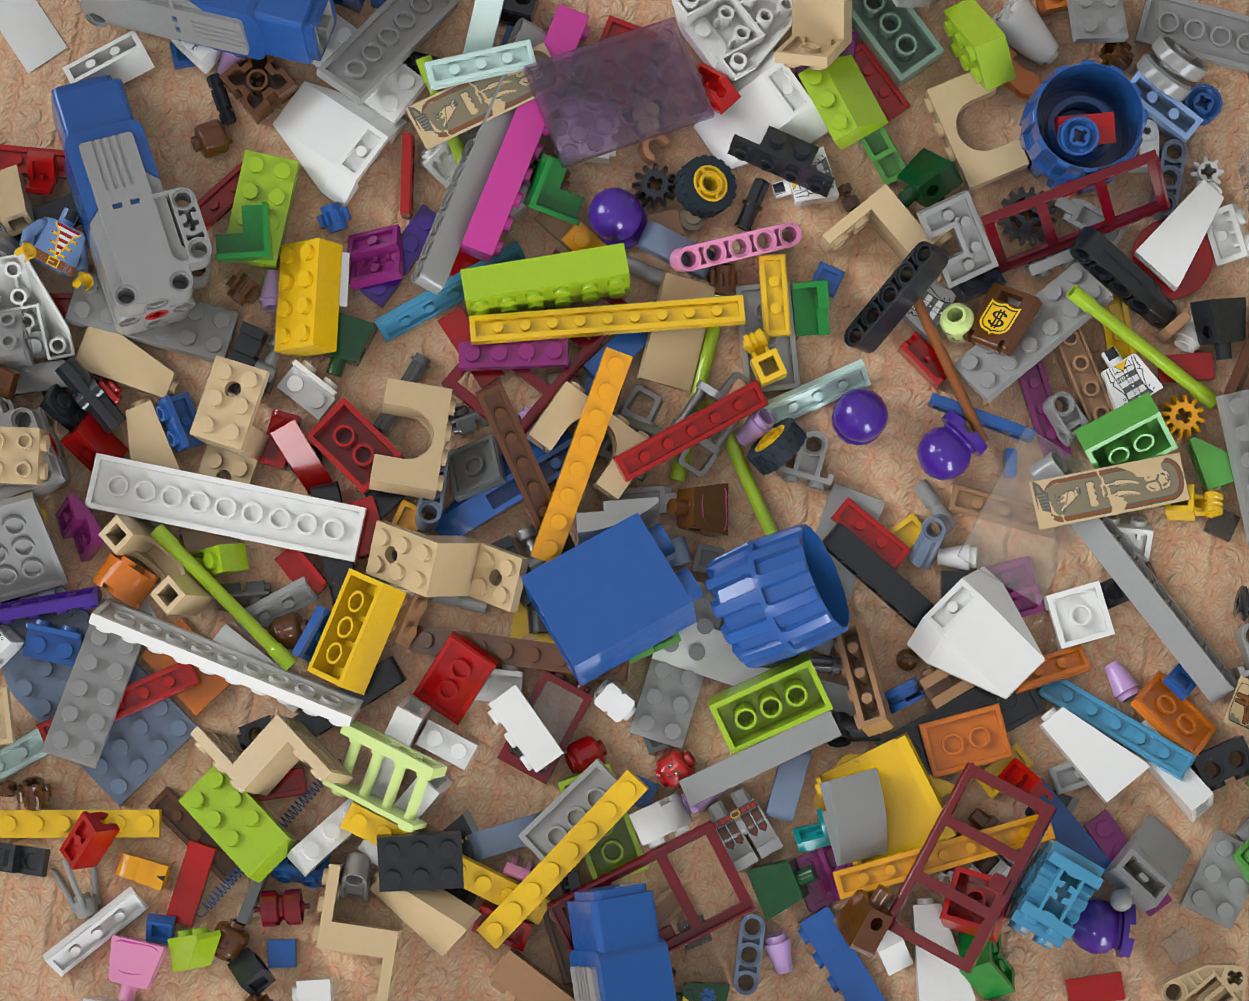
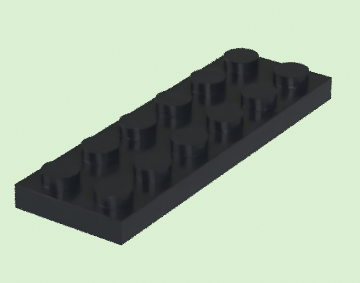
[874,686,1047,775]

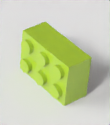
[942,0,1016,91]

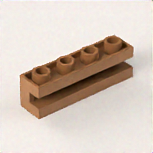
[1053,328,1114,423]
[918,666,975,710]

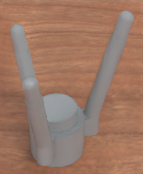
[51,858,102,919]

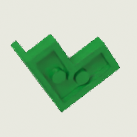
[523,152,584,226]
[215,202,273,263]
[791,279,830,336]
[958,931,1015,1000]

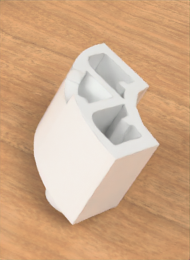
[629,791,693,848]

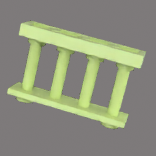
[322,721,448,832]

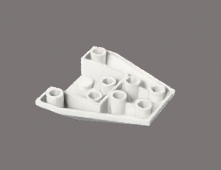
[671,0,792,81]
[693,50,828,169]
[273,81,407,207]
[0,253,75,364]
[907,566,1045,699]

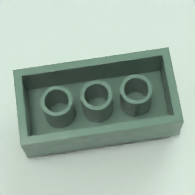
[852,0,944,89]

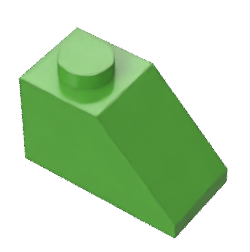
[1185,437,1234,493]

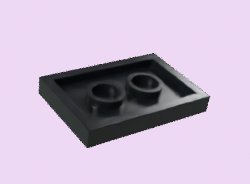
[377,831,464,892]

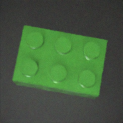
[1074,392,1178,469]

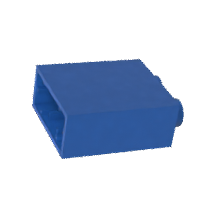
[521,513,703,687]

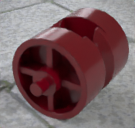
[254,888,310,927]

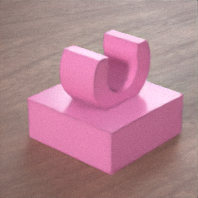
[503,856,532,883]

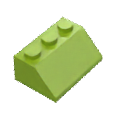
[798,55,889,150]

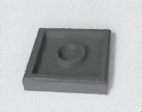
[448,433,507,502]

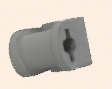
[1043,392,1089,446]
[340,852,372,902]

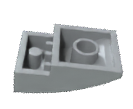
[576,497,660,544]
[819,768,888,866]

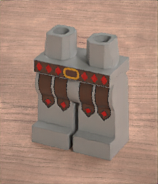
[707,787,784,872]

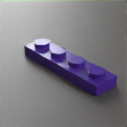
[360,204,437,308]
[0,586,103,625]

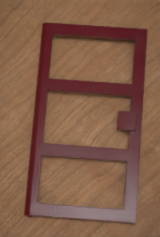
[981,149,1171,274]
[441,249,628,434]
[888,762,1057,975]
[547,820,756,953]

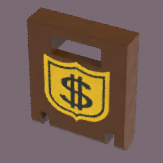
[963,282,1042,357]

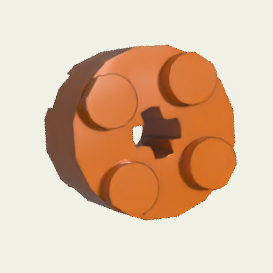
[92,551,159,610]

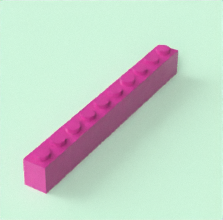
[460,4,591,263]

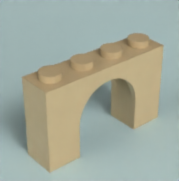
[923,72,1030,192]
[0,164,35,237]
[369,378,456,500]
[526,381,650,500]
[98,515,214,616]

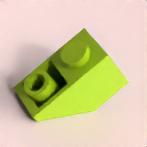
[190,542,249,577]
[167,926,221,972]

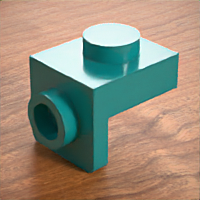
[792,808,831,853]

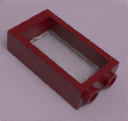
[497,670,593,784]

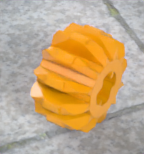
[1160,394,1205,441]

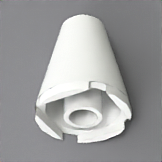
[992,0,1059,65]

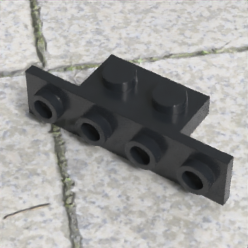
[727,125,835,198]

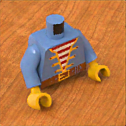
[14,207,94,291]

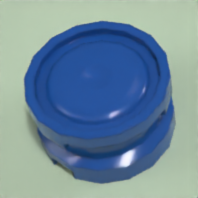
[1182,84,1223,126]
[1057,116,1099,156]
[885,677,926,714]

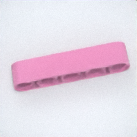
[670,222,802,272]

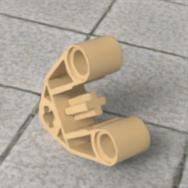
[1157,963,1248,1001]

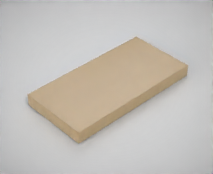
[637,272,715,392]

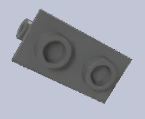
[448,405,489,436]
[214,580,272,612]

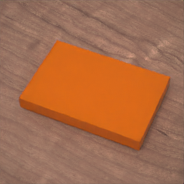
[140,618,231,716]
[1130,670,1218,757]
[918,703,1014,779]

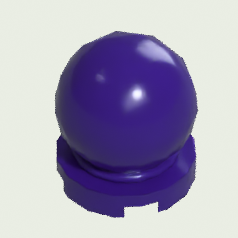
[589,187,648,250]
[832,388,888,446]
[917,410,988,480]
[1071,898,1136,958]

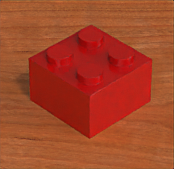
[939,866,1012,943]

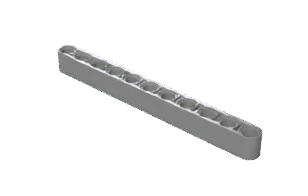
[411,18,546,294]
[1030,451,1238,703]

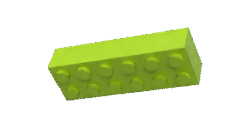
[460,243,630,317]

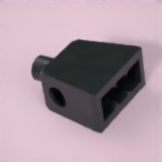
[1190,297,1246,360]

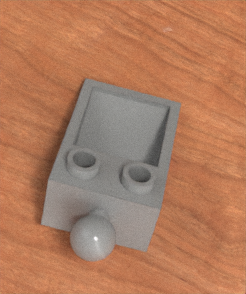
[1102,814,1191,912]

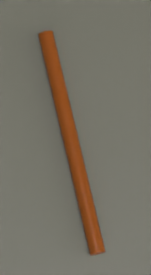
[913,297,989,442]

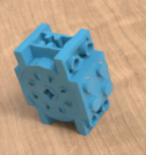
[1005,840,1105,950]

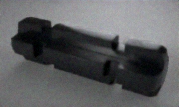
[207,73,236,125]

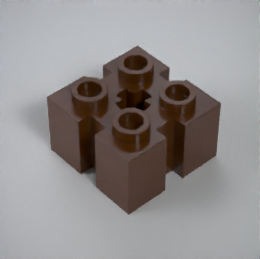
[219,55,298,124]

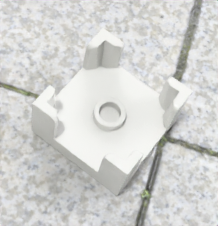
[1042,581,1115,650]

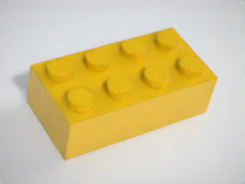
[274,238,343,358]
[307,568,407,695]

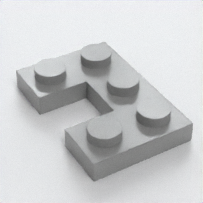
[916,190,999,289]

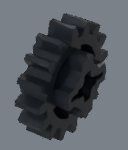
[997,187,1057,246]

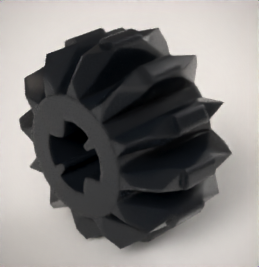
[632,163,676,210]

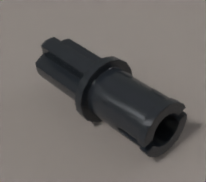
[734,178,769,232]

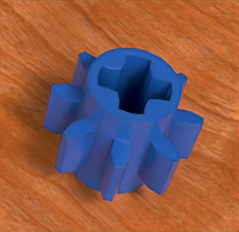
[316,202,352,234]

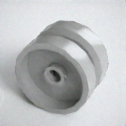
[1136,34,1208,101]

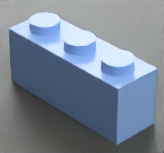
[1130,70,1203,144]

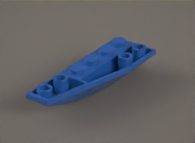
[435,429,573,536]

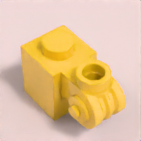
[742,328,787,388]
[1165,484,1223,521]

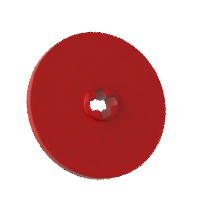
[1131,219,1213,299]

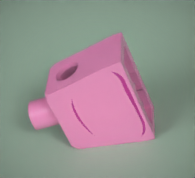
[109,934,168,1001]

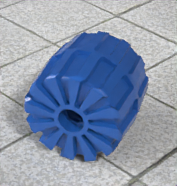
[1019,60,1147,194]
[706,524,850,668]

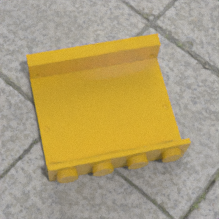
[814,732,957,866]

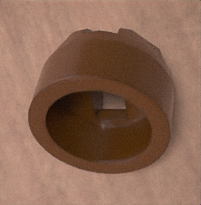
[896,648,918,671]

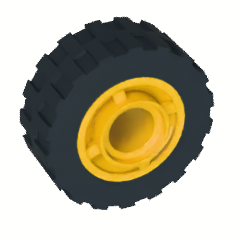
[674,155,737,218]
[747,417,807,475]

